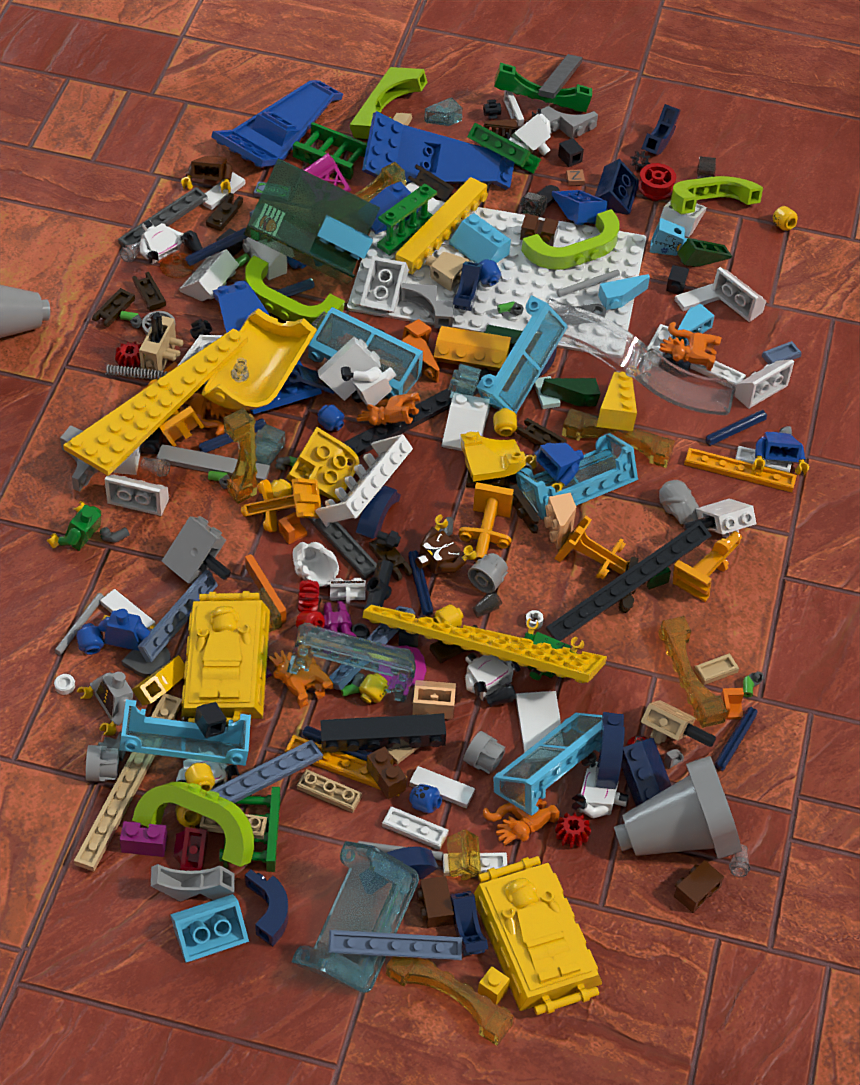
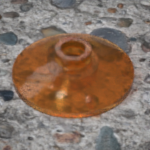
[160,252,195,278]

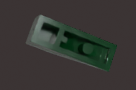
[677,238,732,267]
[540,378,601,407]

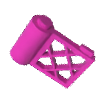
[300,153,351,209]

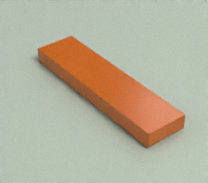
[245,554,287,624]

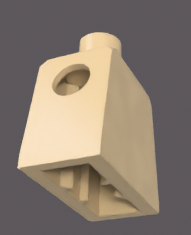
[425,252,470,291]

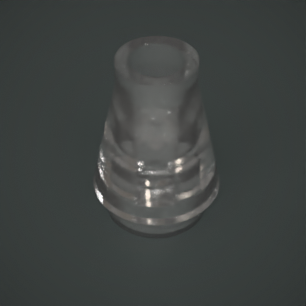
[120,241,140,262]
[231,358,249,382]
[141,457,170,477]
[729,845,750,877]

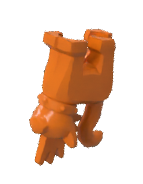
[659,322,722,371]
[177,393,236,436]
[356,393,420,426]
[269,641,333,709]
[483,791,560,846]

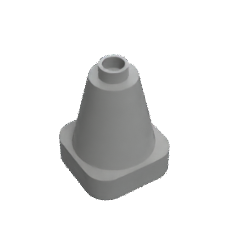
[0,285,50,338]
[614,756,742,859]

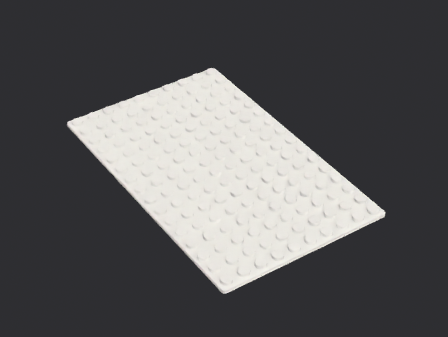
[347,200,646,358]

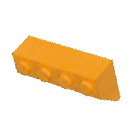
[434,326,511,372]

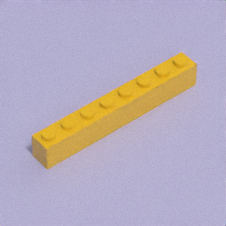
[395,177,488,274]

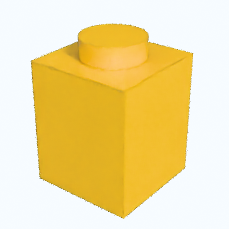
[477,966,510,1007]

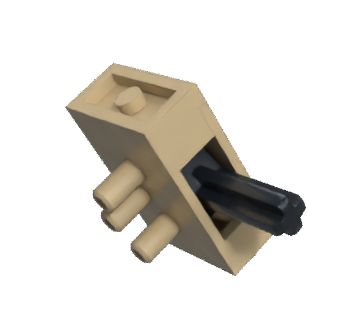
[139,312,184,378]
[641,700,716,747]

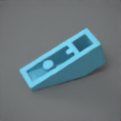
[598,274,650,310]
[674,304,715,344]

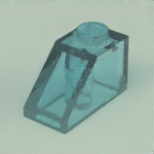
[424,97,463,126]

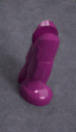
[322,601,360,654]

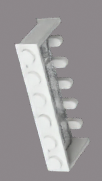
[315,434,413,527]

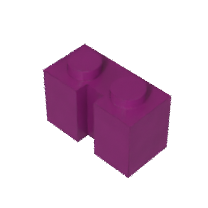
[120,821,168,857]

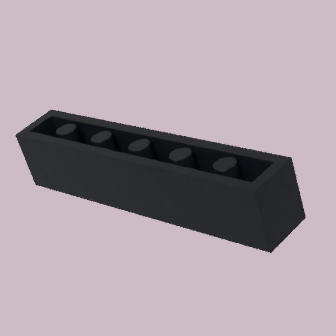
[320,713,446,753]

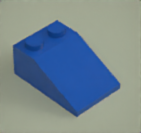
[357,181,419,234]
[552,190,607,225]

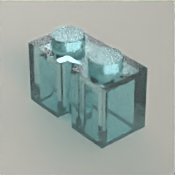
[448,364,481,398]
[246,424,285,465]

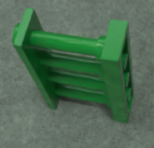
[293,122,367,180]
[467,123,542,174]
[377,183,437,256]
[219,787,281,872]

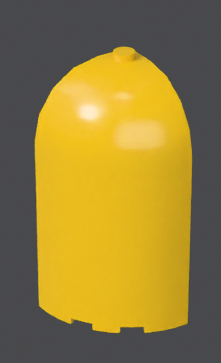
[201,308,317,411]

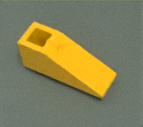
[132,655,185,706]

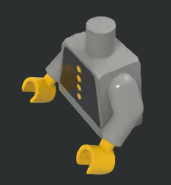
[77,672,133,736]

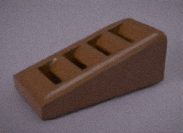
[483,119,518,138]

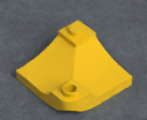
[285,427,360,503]
[460,431,526,482]

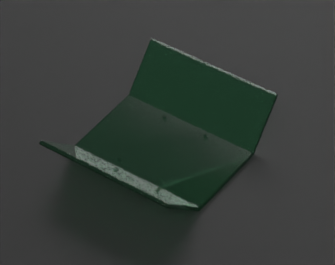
[243,158,380,285]

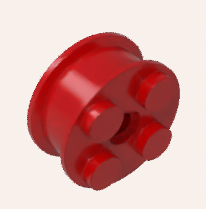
[638,163,676,201]

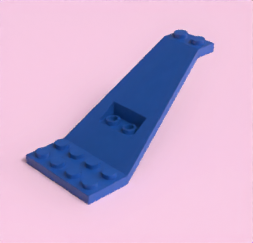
[362,111,514,190]
[212,281,322,414]

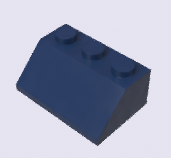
[595,159,639,215]
[621,738,671,807]

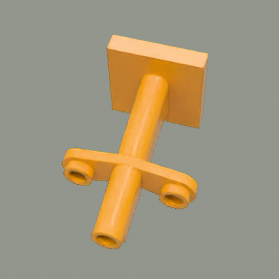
[148,379,204,447]
[241,478,321,533]
[458,482,514,562]
[554,515,627,580]
[673,531,742,602]

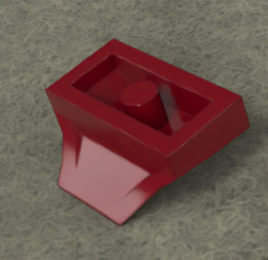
[173,826,208,871]

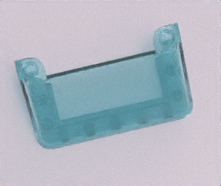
[287,623,416,702]
[291,841,419,993]

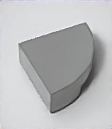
[664,749,684,769]

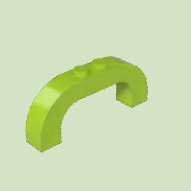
[670,176,763,214]
[521,209,620,270]
[244,255,345,328]
[132,782,254,867]

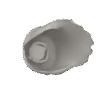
[659,480,699,525]

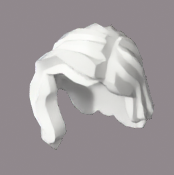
[293,542,339,587]

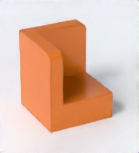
[402,319,432,343]
[278,512,307,544]
[720,688,744,720]

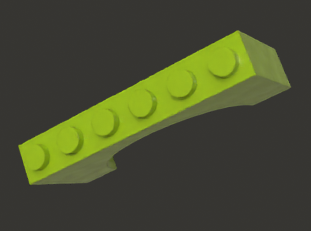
[350,67,428,139]

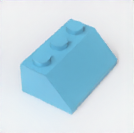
[449,213,511,264]
[317,215,373,260]
[170,894,249,963]

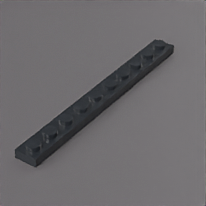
[343,368,493,457]
[545,521,712,641]

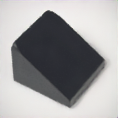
[398,629,419,647]

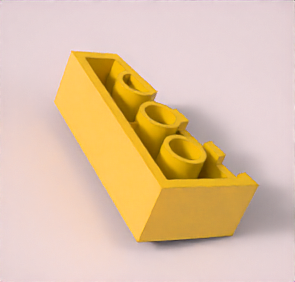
[596,372,637,431]

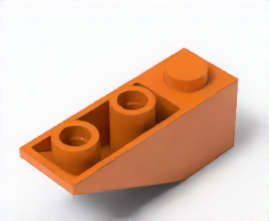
[401,334,440,383]

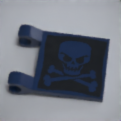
[288,364,334,394]

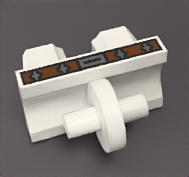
[330,578,365,604]

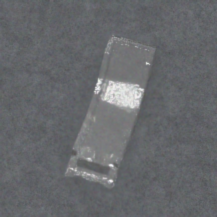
[547,298,647,375]
[625,344,735,415]

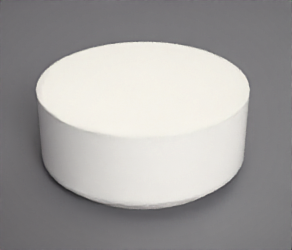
[54,674,75,695]

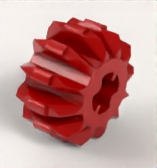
[115,341,141,369]
[298,580,319,612]
[555,812,591,848]

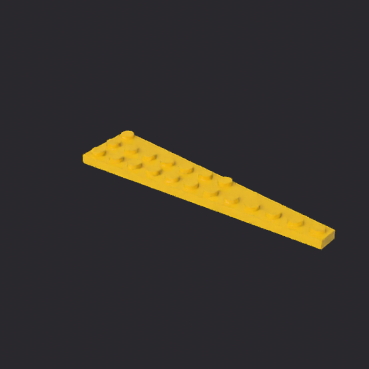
[63,328,248,476]
[363,605,607,683]

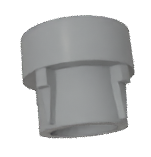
[468,553,508,594]
[463,731,505,774]
[86,745,119,782]

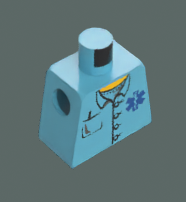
[650,218,688,256]

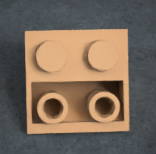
[544,493,576,549]
[413,680,456,719]

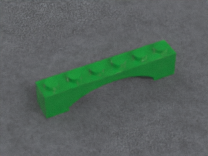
[494,62,592,113]

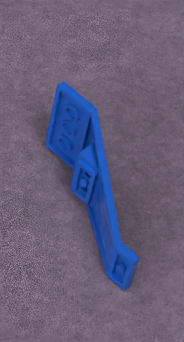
[211,80,343,168]

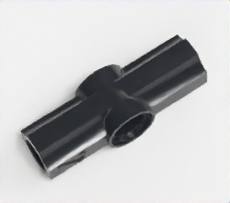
[364,559,394,610]

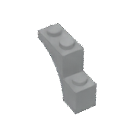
[536,106,598,139]
[401,283,454,328]
[60,425,99,492]
[151,864,235,902]

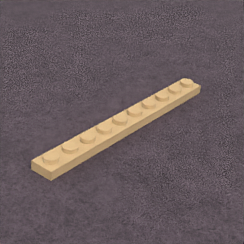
[74,693,182,872]

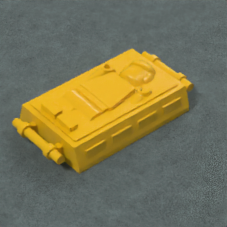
[181,591,270,726]
[474,856,602,1015]

